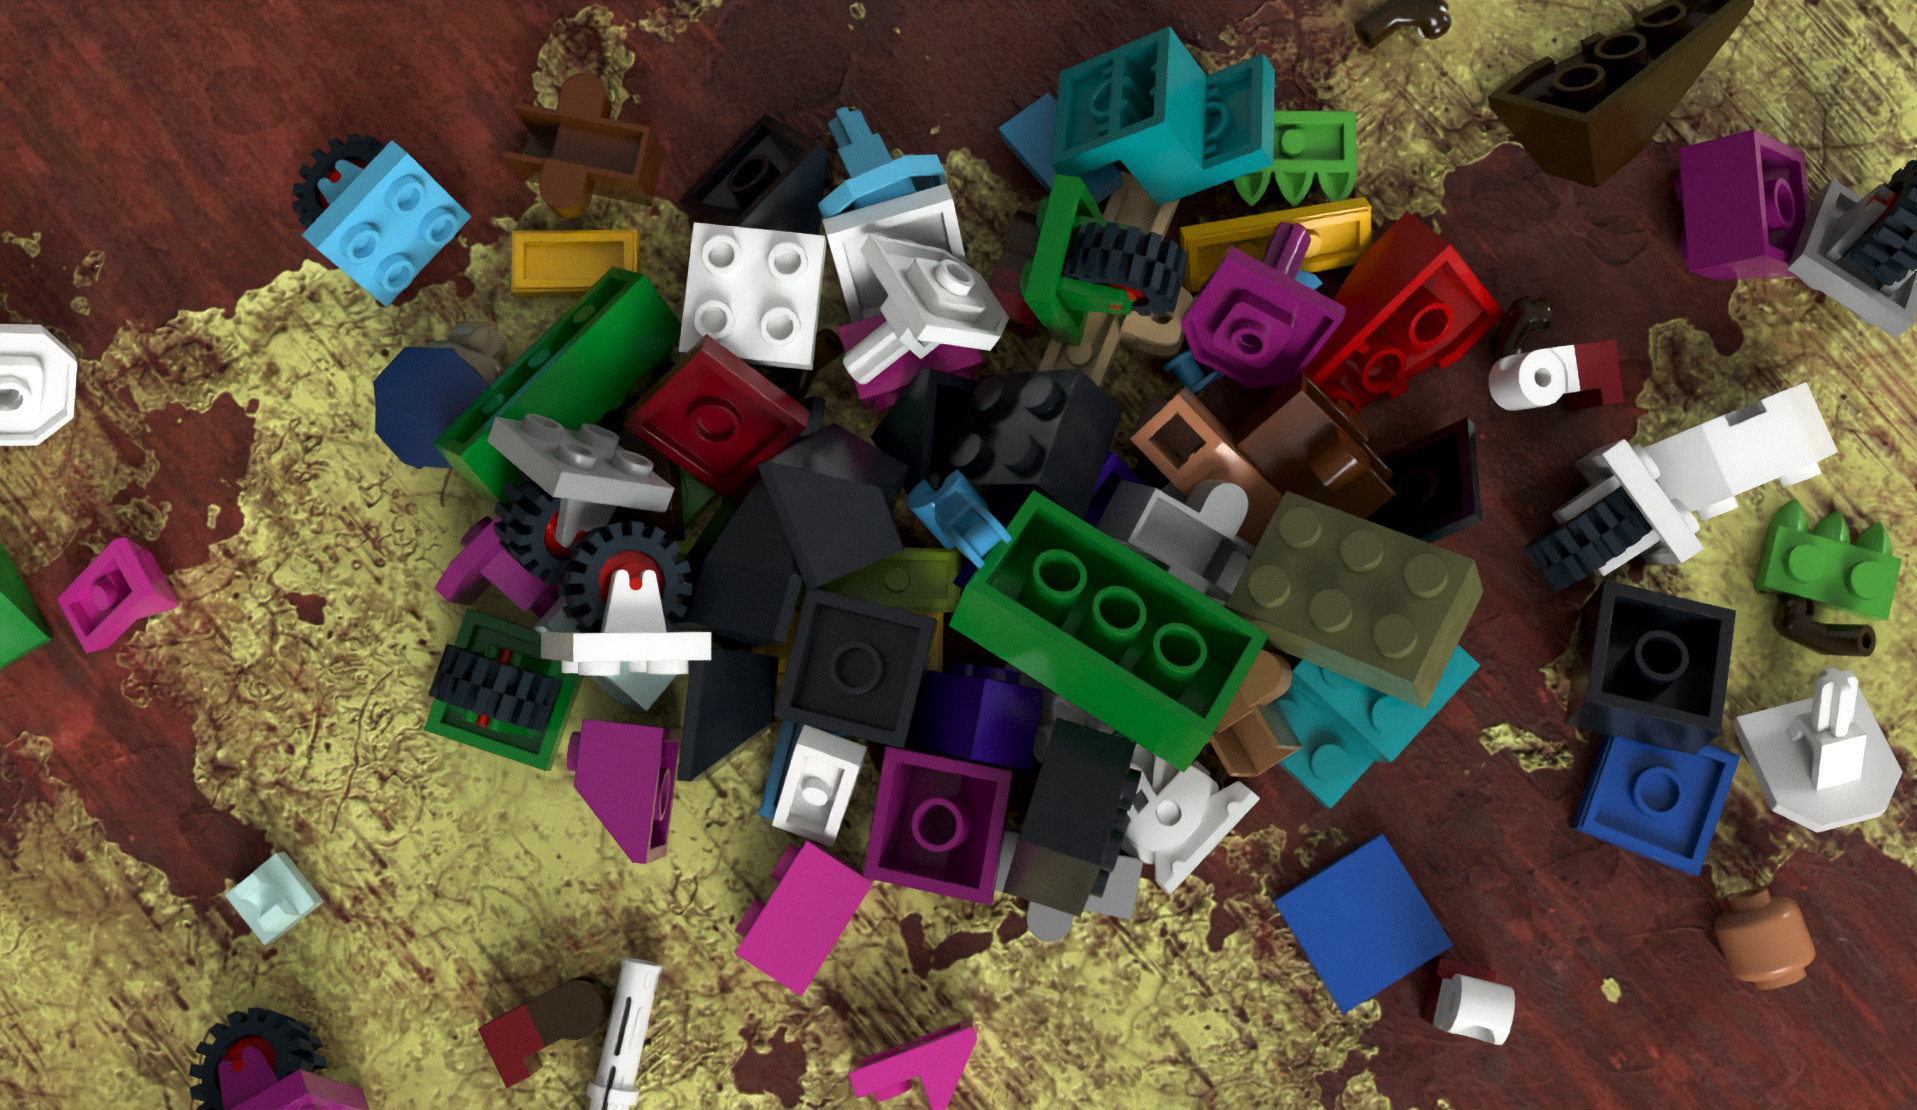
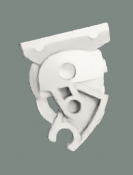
[1121,743,1260,895]

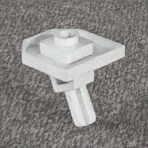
[842,235,1009,385]
[0,324,77,446]
[1731,666,1902,833]

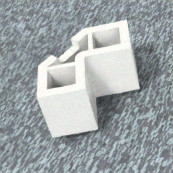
[1643,382,1838,521]

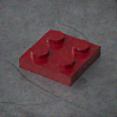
[623,334,810,499]

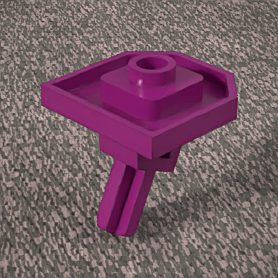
[1181,222,1346,389]
[434,516,560,619]

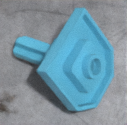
[818,107,945,229]

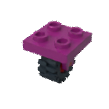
[189,1007,370,1110]

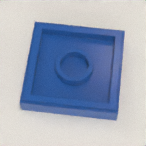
[1570,734,1741,876]
[1271,833,1453,1014]

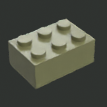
[1226,491,1484,710]

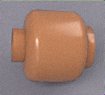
[1714,887,1816,990]

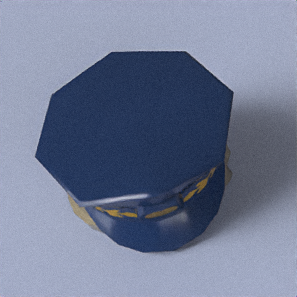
[373,322,508,469]

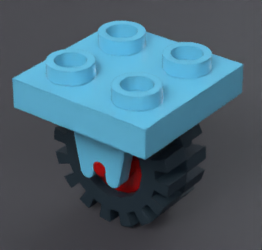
[292,133,472,307]

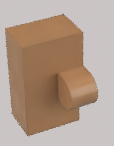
[1206,650,1303,777]

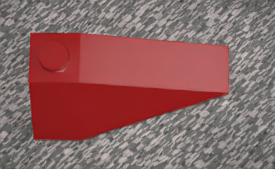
[1269,211,1505,414]

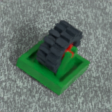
[1021,174,1188,346]
[424,608,584,771]

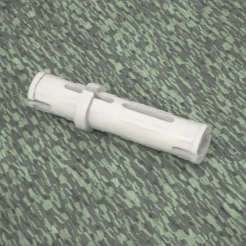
[586,957,663,1110]

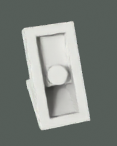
[772,724,867,848]

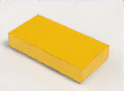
[511,230,640,297]

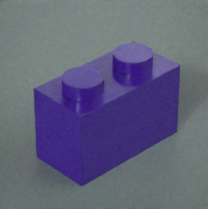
[913,662,1044,770]

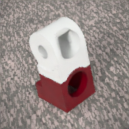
[1489,339,1624,411]
[1420,955,1515,1045]

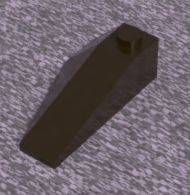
[1488,0,1754,188]

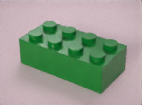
[949,490,1269,773]

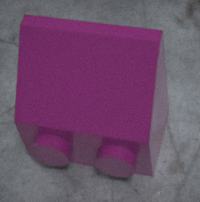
[1674,129,1810,280]
[567,719,682,864]
[863,745,1016,905]

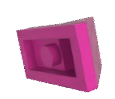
[57,537,180,654]
[848,1017,977,1110]

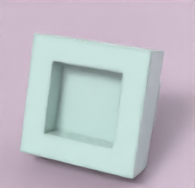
[225,852,324,945]

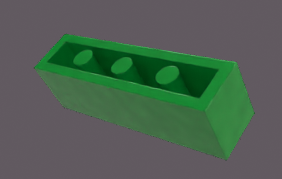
[432,266,682,504]

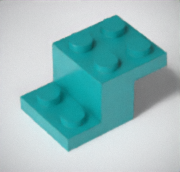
[1051,26,1275,206]
[1275,644,1480,809]

